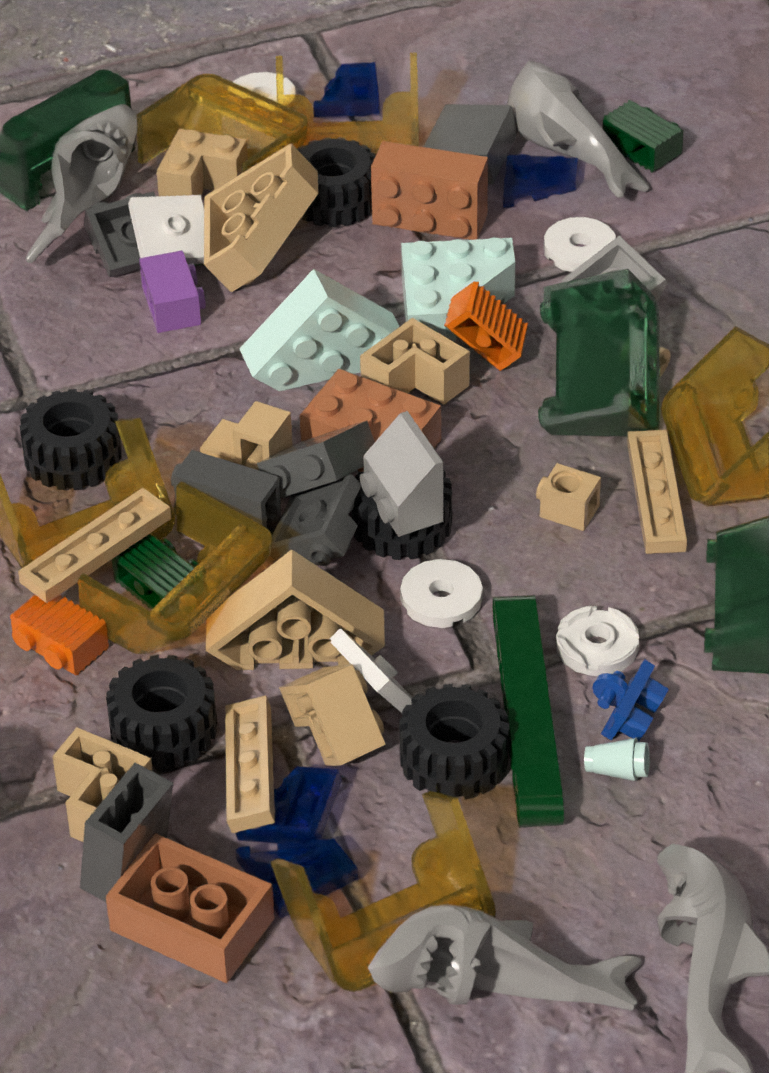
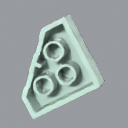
[401,238,515,342]
[239,269,400,391]

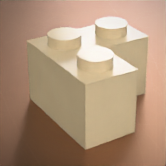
[157,129,248,196]
[360,318,470,405]
[200,401,293,470]
[279,664,386,766]
[52,727,153,842]

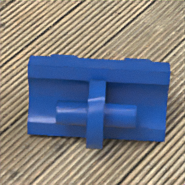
[592,659,669,742]

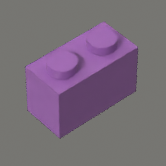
[139,250,206,333]

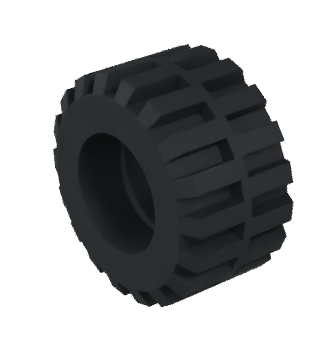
[297,137,376,227]
[19,389,122,490]
[352,470,452,560]
[106,655,217,769]
[399,684,509,800]

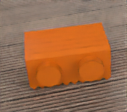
[444,281,528,371]
[10,595,109,676]

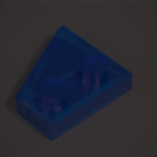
[313,62,380,118]
[503,154,578,208]
[236,766,342,847]
[236,838,358,918]

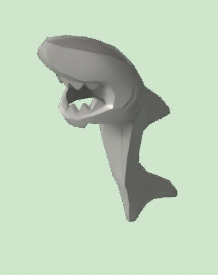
[507,60,650,198]
[26,104,138,264]
[657,844,769,1073]
[368,904,642,1011]

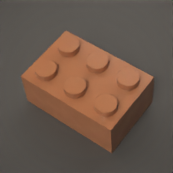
[371,141,488,240]
[300,369,441,472]
[106,833,274,983]

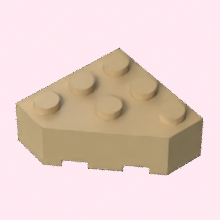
[204,143,318,292]
[205,550,385,670]

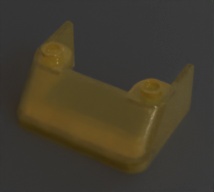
[276,53,419,156]
[136,74,308,173]
[661,326,769,507]
[0,417,175,568]
[78,481,272,654]
[271,791,496,992]

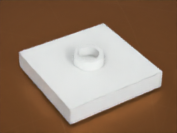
[128,195,204,264]
[330,628,412,713]

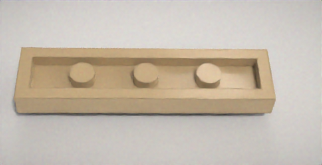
[627,430,687,554]
[18,488,171,603]
[225,695,275,833]

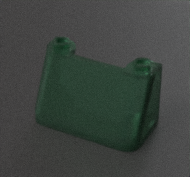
[0,69,135,212]
[538,269,660,437]
[704,516,769,674]

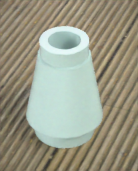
[584,738,650,781]

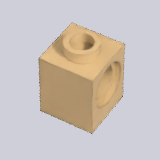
[536,463,601,531]

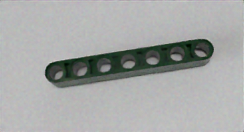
[492,595,564,828]

